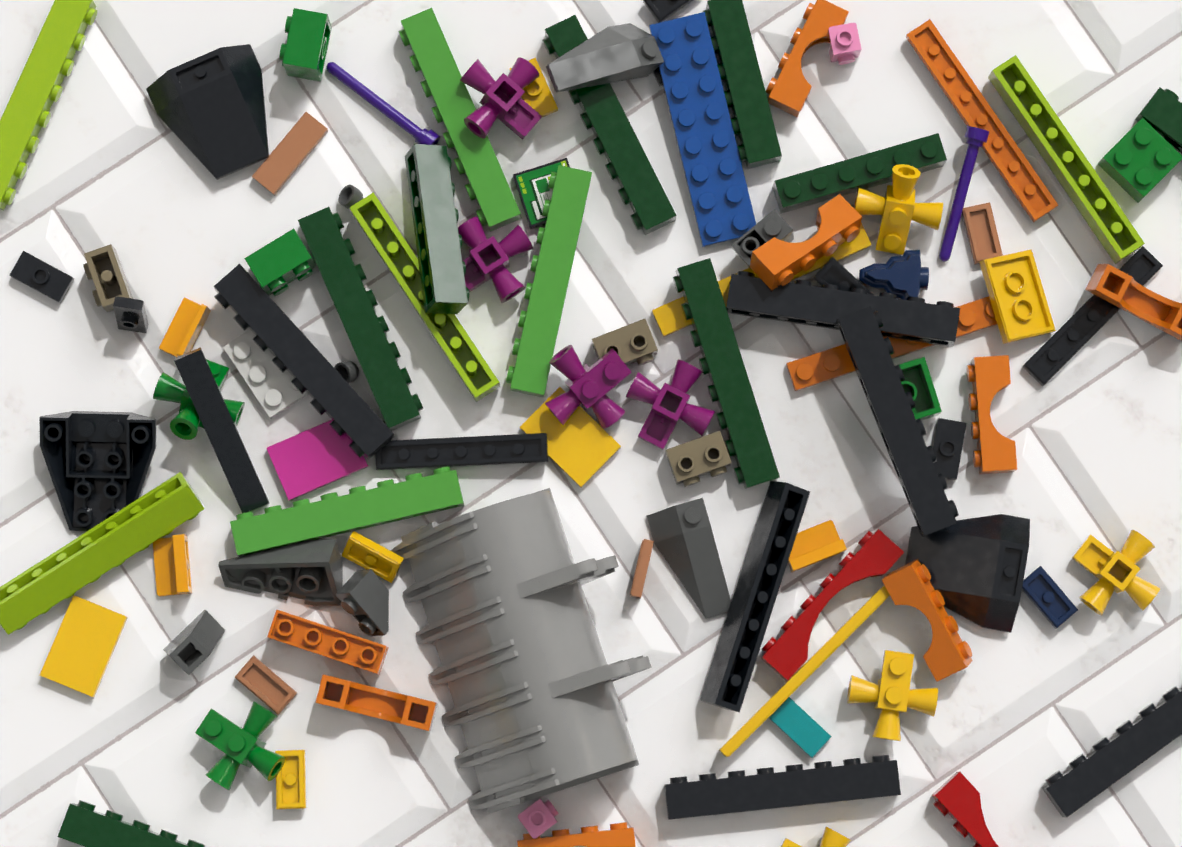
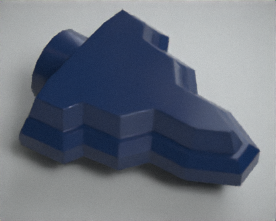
[859,250,929,300]

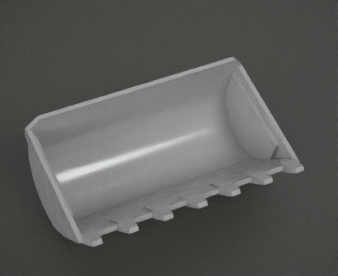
[390,488,651,813]

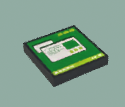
[513,158,570,229]

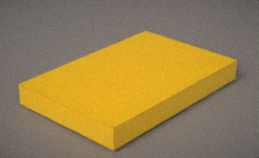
[979,249,1056,344]
[520,387,621,488]
[40,595,128,697]

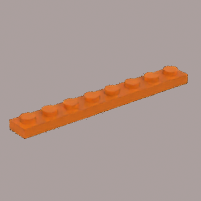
[906,19,1058,223]
[786,296,997,391]

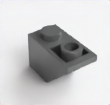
[731,209,794,268]
[335,569,389,636]
[163,610,225,675]

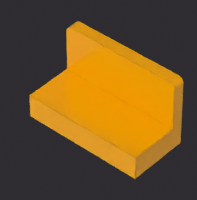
[159,297,211,357]
[788,520,847,573]
[153,534,192,596]

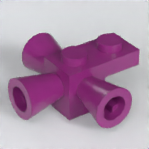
[460,57,542,140]
[458,216,533,303]
[545,345,632,429]
[626,359,715,450]

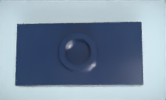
[1022,566,1078,629]

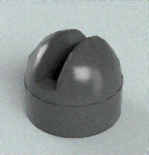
[338,184,363,209]
[334,360,359,384]

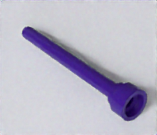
[326,62,441,145]
[939,126,989,262]

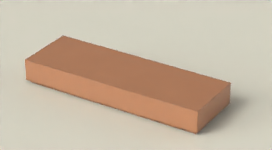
[252,112,329,196]

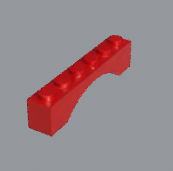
[761,529,904,681]
[932,772,999,847]

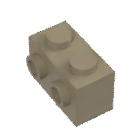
[83,244,133,312]
[592,319,658,366]
[665,431,732,487]

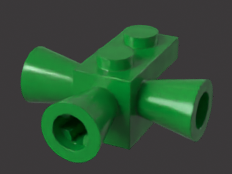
[153,359,245,440]
[195,701,285,791]

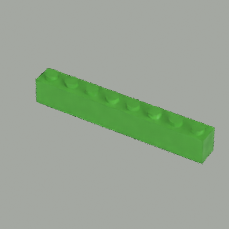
[398,8,521,232]
[506,165,592,398]
[230,466,465,556]

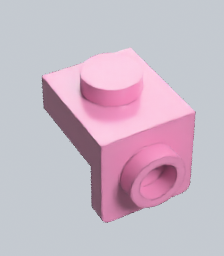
[828,23,862,65]
[518,798,559,839]

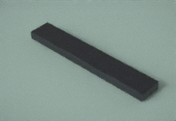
[1022,246,1163,386]
[174,347,269,513]
[375,433,548,470]

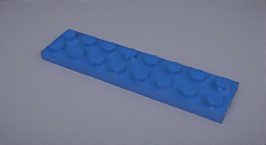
[649,12,756,247]

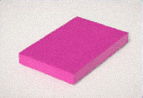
[266,420,368,501]

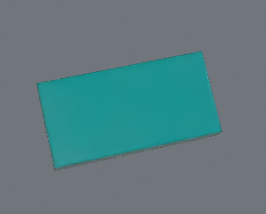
[769,697,832,758]

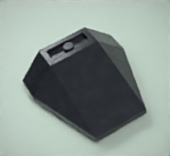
[146,44,269,180]
[39,411,156,531]
[905,514,1030,633]

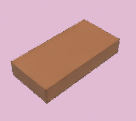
[962,202,1003,265]
[630,539,654,599]
[235,655,297,715]

